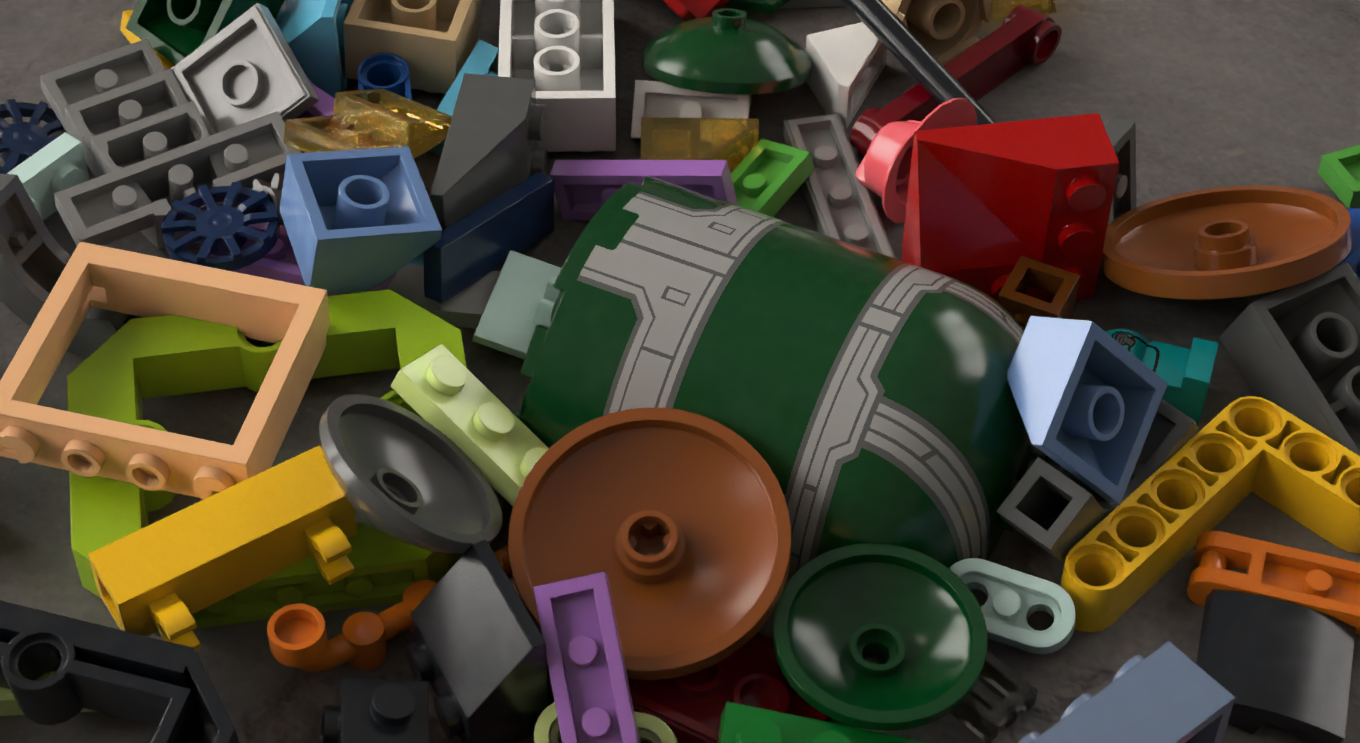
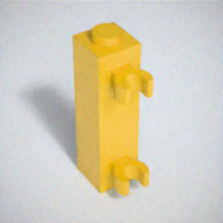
[88,445,358,651]

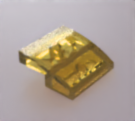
[284,88,452,158]

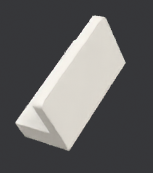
[631,80,752,147]

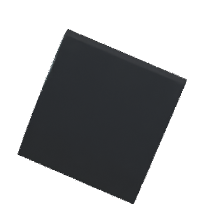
[1196,590,1356,743]

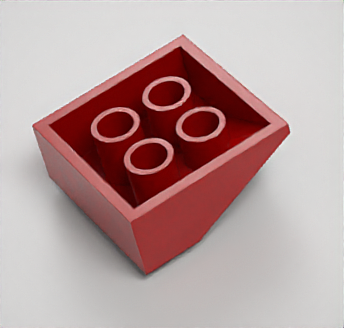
[901,113,1120,303]

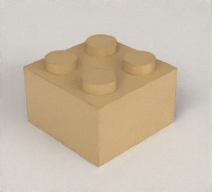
[343,0,482,94]

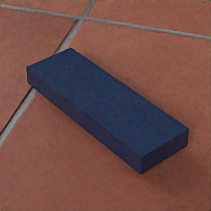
[423,172,554,304]

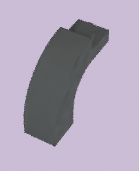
[0,174,143,359]
[996,399,1199,562]

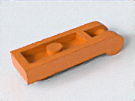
[1187,530,1360,635]

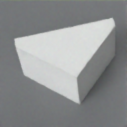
[806,22,888,130]

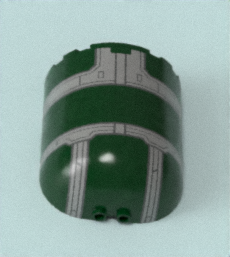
[513,176,1049,587]

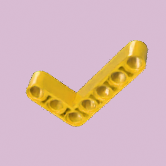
[1060,396,1360,633]

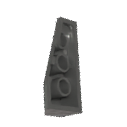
[1219,262,1360,456]

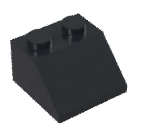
[405,539,549,743]

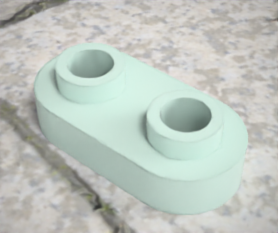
[949,558,1075,654]

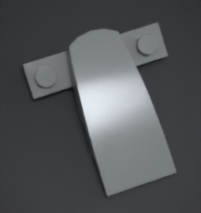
[40,38,302,249]

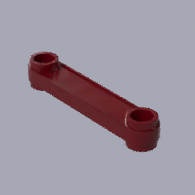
[850,5,1062,157]

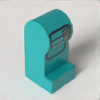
[1106,329,1219,426]

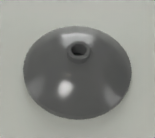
[319,394,502,554]

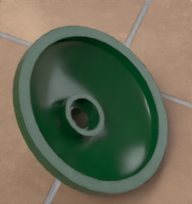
[642,9,812,95]
[772,543,988,731]

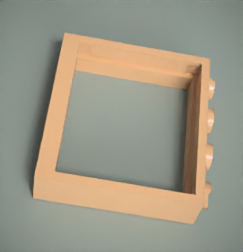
[0,242,330,500]

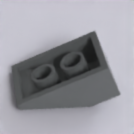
[430,73,548,231]

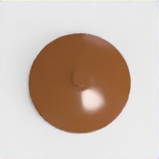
[1101,185,1352,300]
[508,408,791,680]

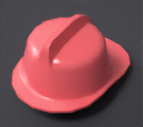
[855,98,977,223]

